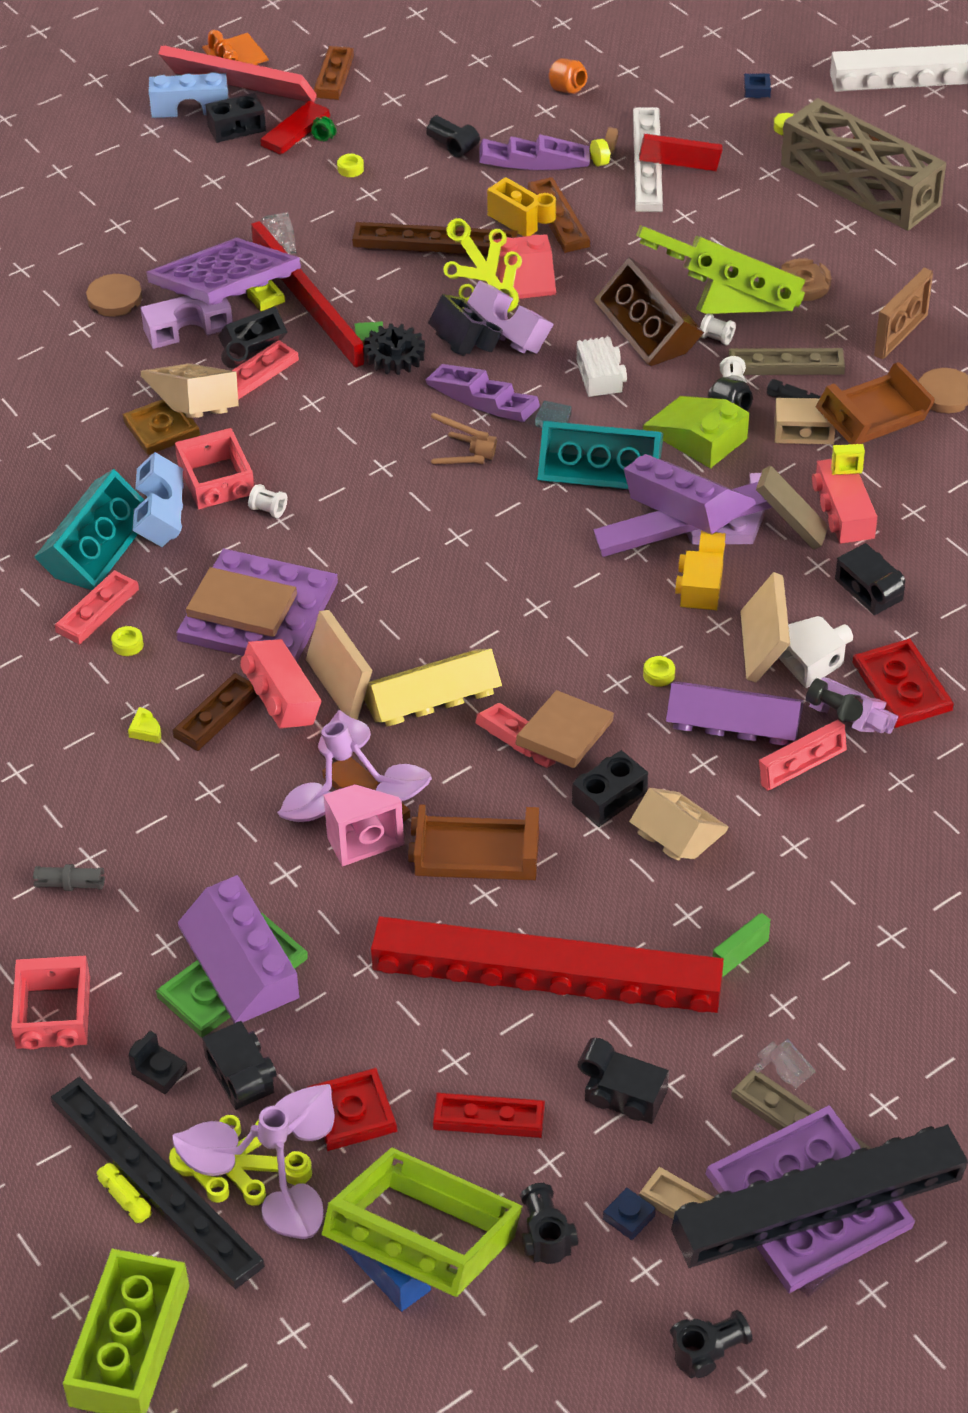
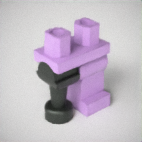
[805,677,898,734]

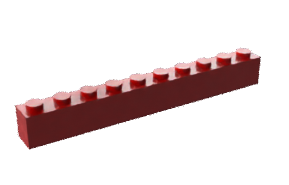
[371,916,724,1013]

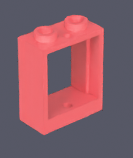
[175,428,254,510]
[11,956,90,1050]

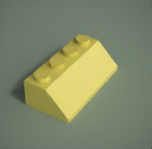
[364,649,502,726]

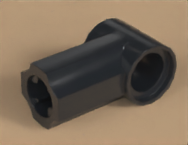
[426,115,480,158]

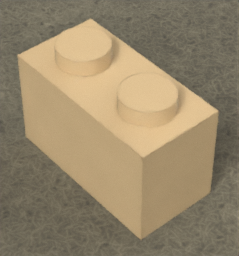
[774,398,835,444]

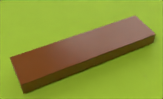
[528,177,590,253]

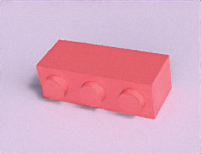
[812,459,877,544]
[241,639,322,729]

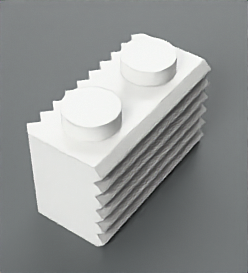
[577,336,627,397]

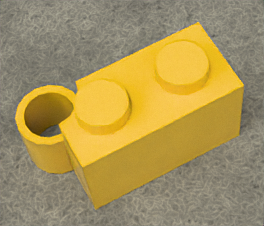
[487,177,556,237]
[675,531,726,610]

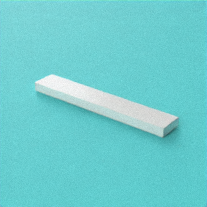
[633,108,663,212]

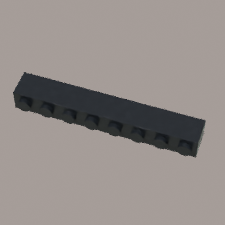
[671,1125,968,1268]

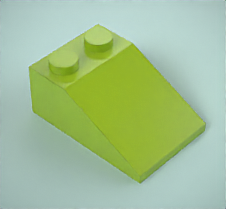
[643,396,749,469]

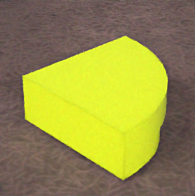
[128,707,161,743]

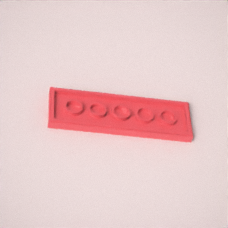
[159,45,317,103]

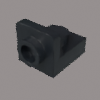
[128,1031,188,1094]

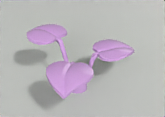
[277,710,432,822]
[172,1084,335,1239]

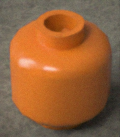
[548,58,587,94]

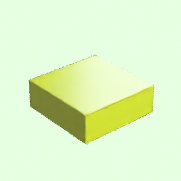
[247,280,285,311]
[831,444,865,475]

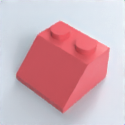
[494,234,556,299]

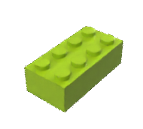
[63,1249,189,1413]

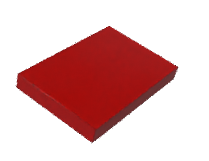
[852,638,954,728]

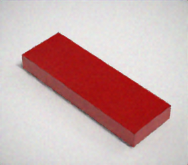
[261,101,330,155]
[639,133,723,171]
[433,1093,545,1138]

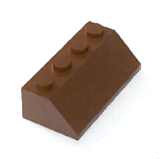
[594,258,704,366]

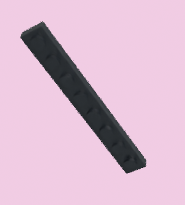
[51,1076,265,1290]

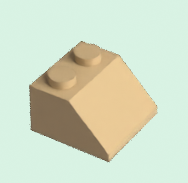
[629,787,729,860]

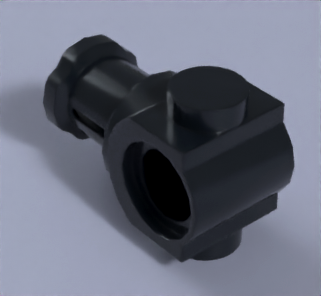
[520,1183,579,1264]
[670,1310,753,1378]

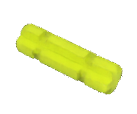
[97,1163,152,1224]

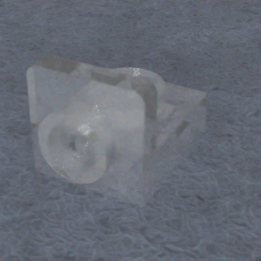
[262,212,296,254]
[753,1038,816,1089]

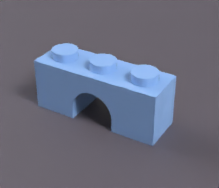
[149,72,229,118]
[133,452,184,547]

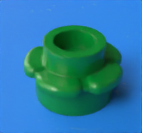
[311,116,336,142]

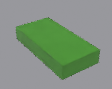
[713,913,771,977]

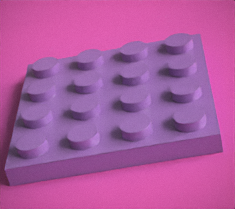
[146,238,301,305]
[177,548,338,662]
[706,1105,915,1293]

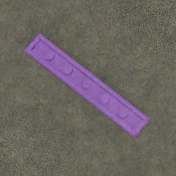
[594,481,773,557]

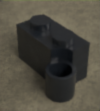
[428,294,503,356]
[218,306,287,368]
[835,543,905,615]
[202,1021,277,1110]
[577,1037,669,1124]

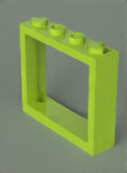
[322,1147,523,1297]

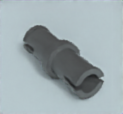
[33,864,105,891]

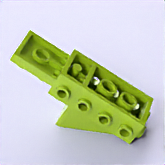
[636,225,805,314]

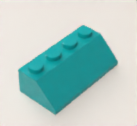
[537,421,663,489]
[34,469,144,590]

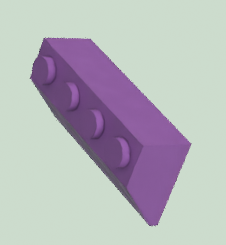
[624,454,756,535]
[666,681,804,746]
[178,875,299,1023]

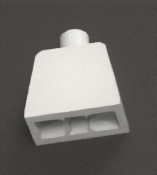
[779,616,853,688]

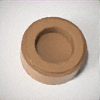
[605,127,619,155]

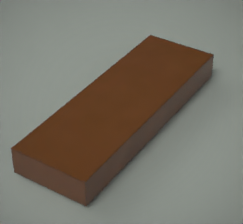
[172,673,258,751]

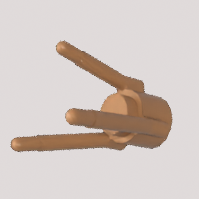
[431,413,497,464]

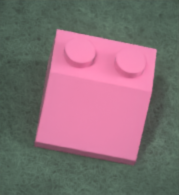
[324,785,404,866]

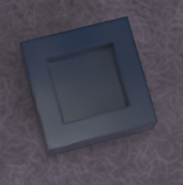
[744,74,771,99]
[603,1187,656,1240]

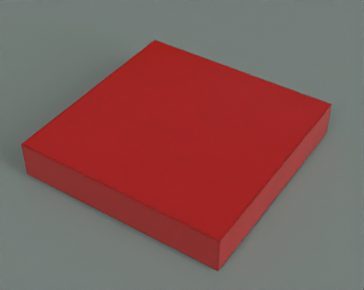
[307,1068,397,1151]

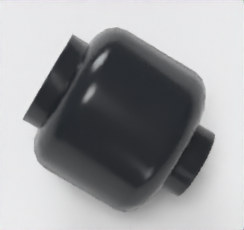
[708,377,753,411]

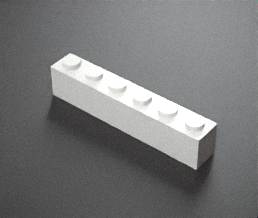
[830,44,968,91]

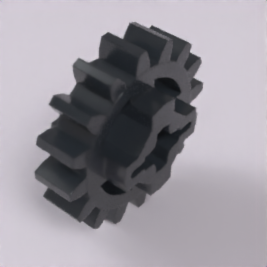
[364,323,425,375]

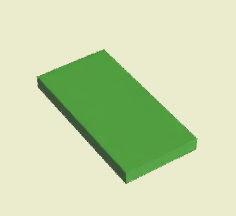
[156,913,308,1038]

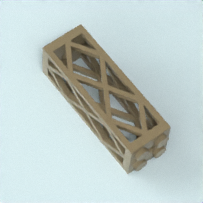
[781,98,946,231]

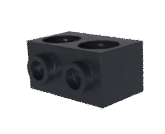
[205,93,266,143]
[572,750,648,827]

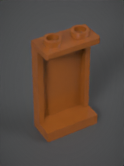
[816,362,935,444]
[408,804,539,880]

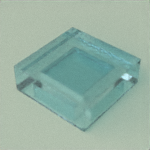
[535,401,572,428]

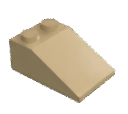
[141,363,238,418]

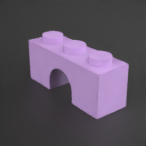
[467,280,554,354]
[140,296,233,349]

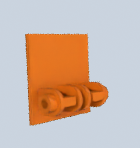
[202,30,269,65]

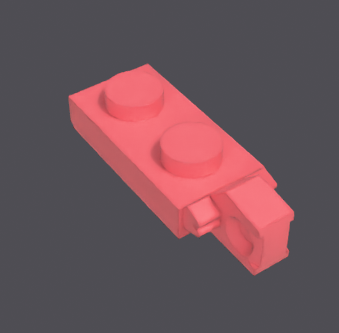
[475,703,556,768]

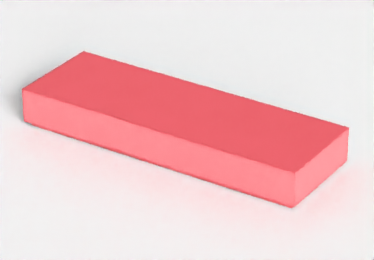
[232,340,299,400]
[55,570,139,645]
[759,720,847,791]

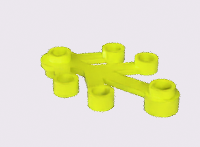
[443,218,522,313]
[169,1115,312,1206]

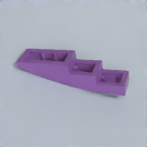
[480,134,590,170]
[425,364,540,422]

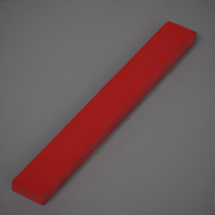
[251,221,364,368]

